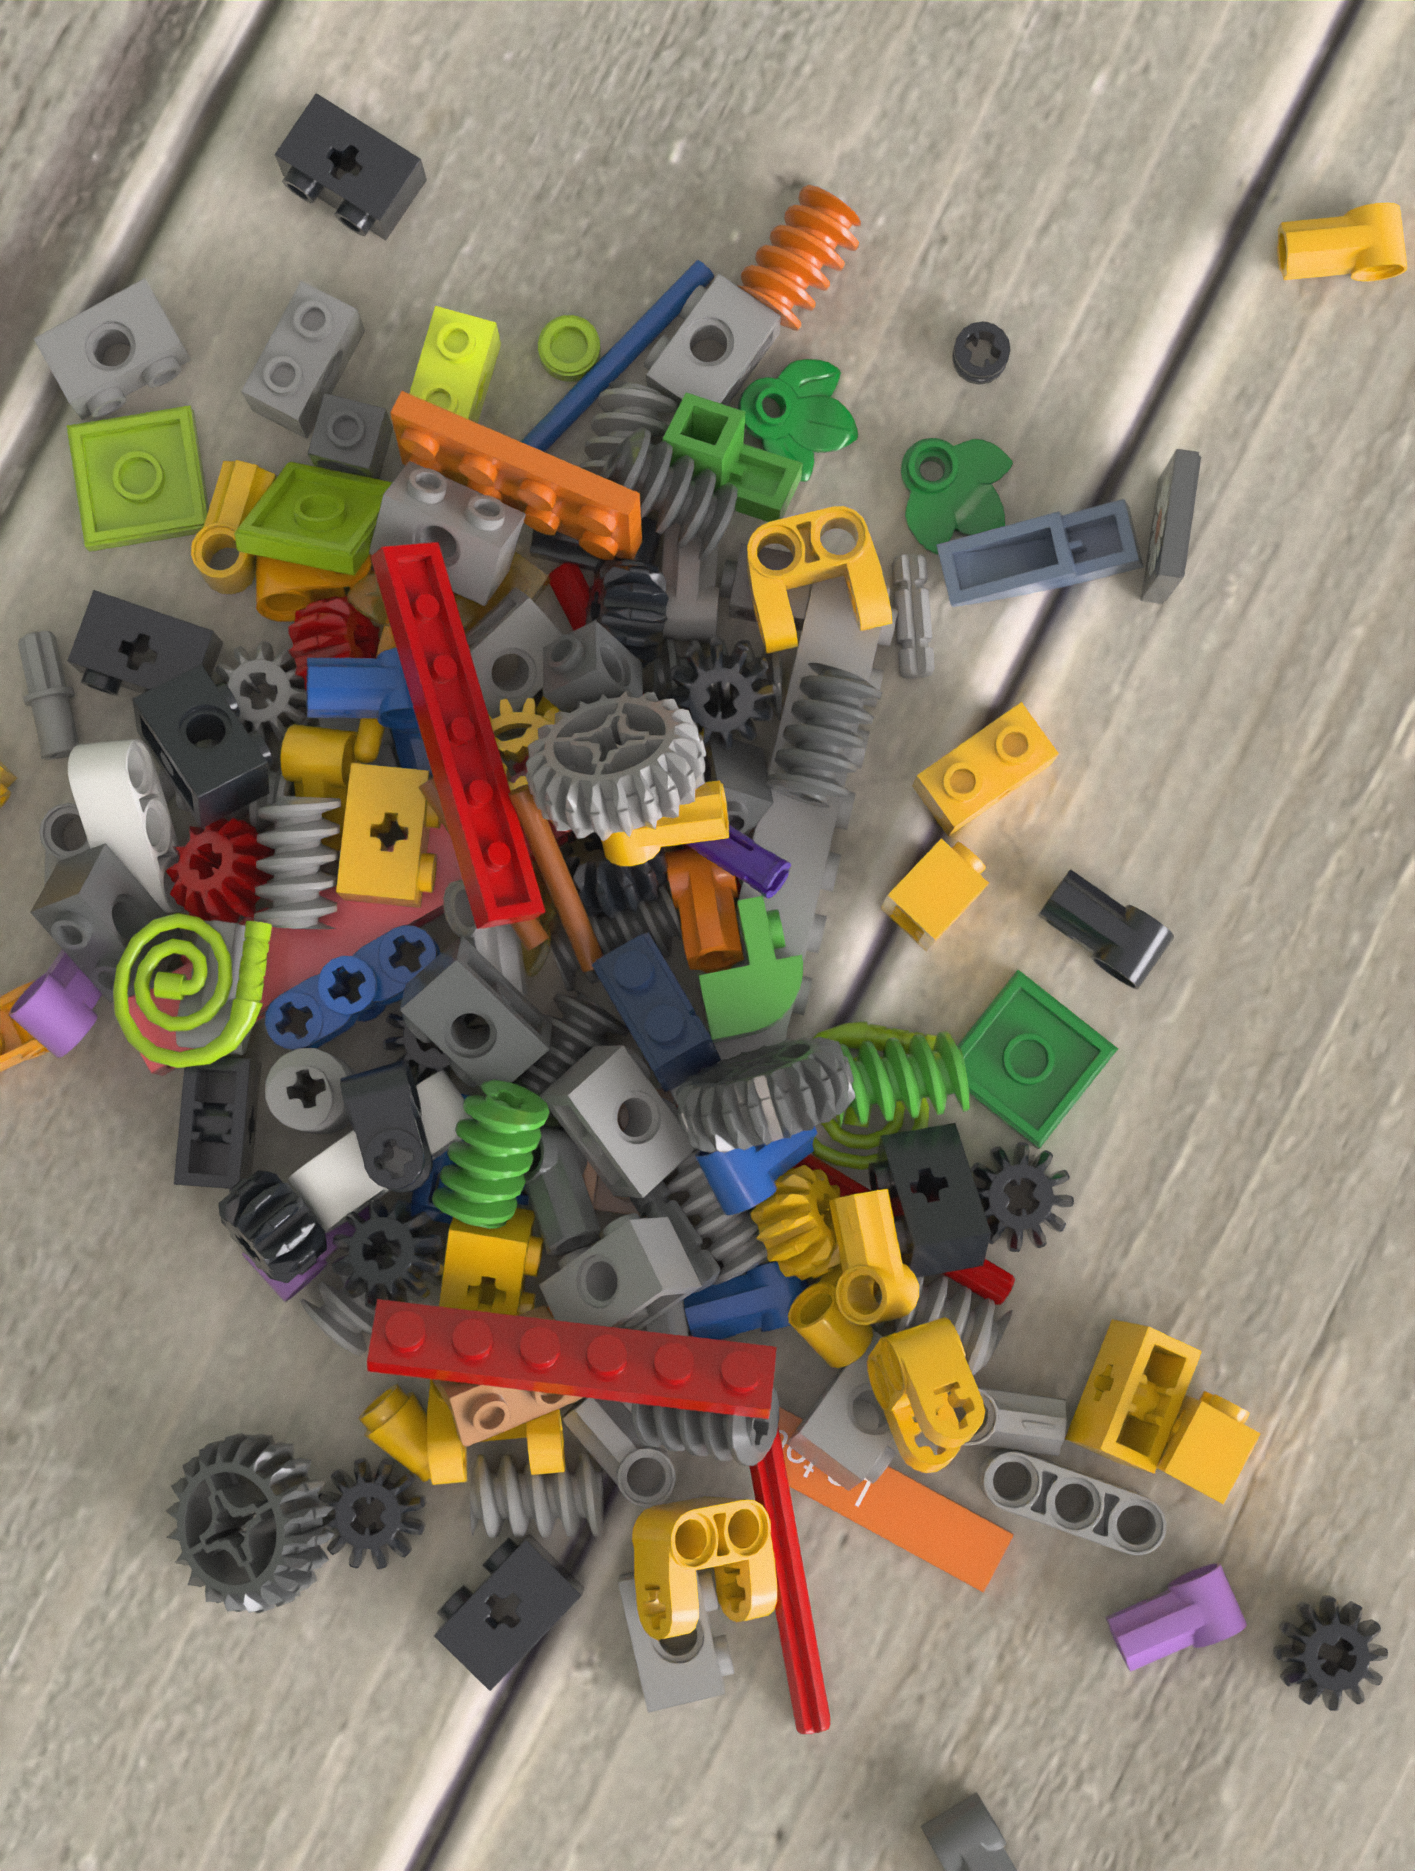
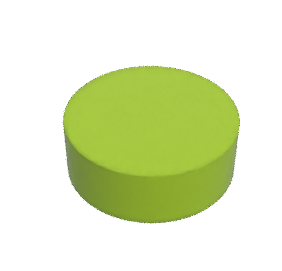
[538,315,601,382]

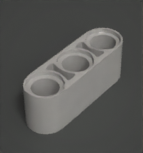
[978,1448,1167,1556]

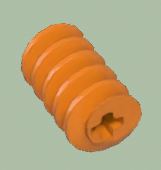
[737,185,861,331]

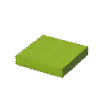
[67,405,209,552]
[234,462,393,576]

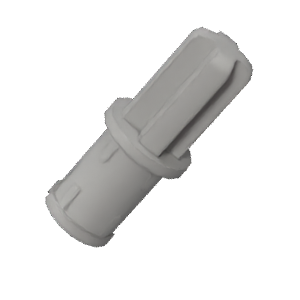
[18,631,79,760]

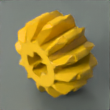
[751,1165,841,1281]

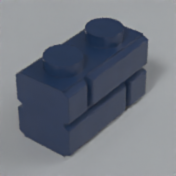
[592,932,721,1092]

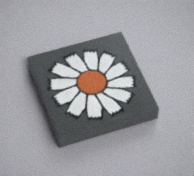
[1141,449,1201,604]

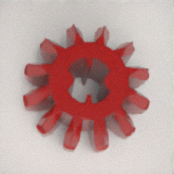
[288,595,380,691]
[165,818,275,924]

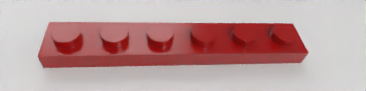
[371,542,545,929]
[367,1299,777,1419]

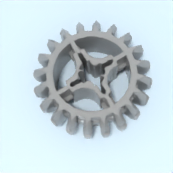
[526,690,706,841]

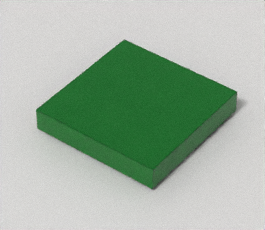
[957,969,1118,1149]

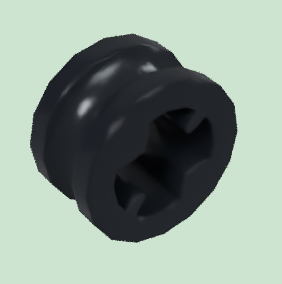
[952,321,1011,385]

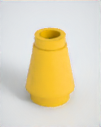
[358,1384,431,1482]

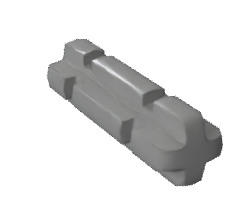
[892,554,935,679]

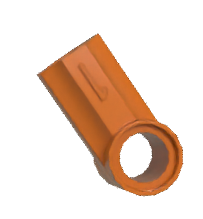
[665,848,744,974]

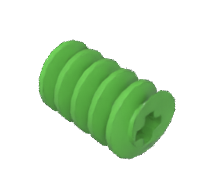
[835,1031,970,1127]
[432,1079,549,1229]

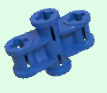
[265,925,441,1051]

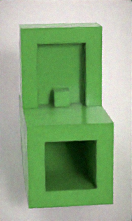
[662,392,803,522]
[699,896,803,1043]

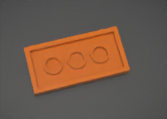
[390,391,642,560]

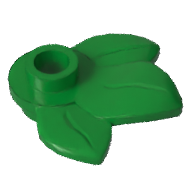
[738,359,859,482]
[900,438,1013,555]

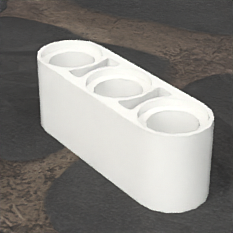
[68,739,184,914]
[288,1070,474,1233]

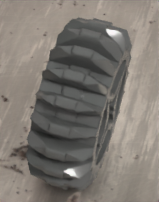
[676,1037,856,1153]
[166,1433,335,1613]

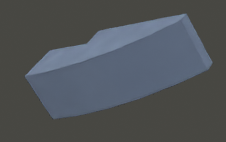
[937,499,1144,607]

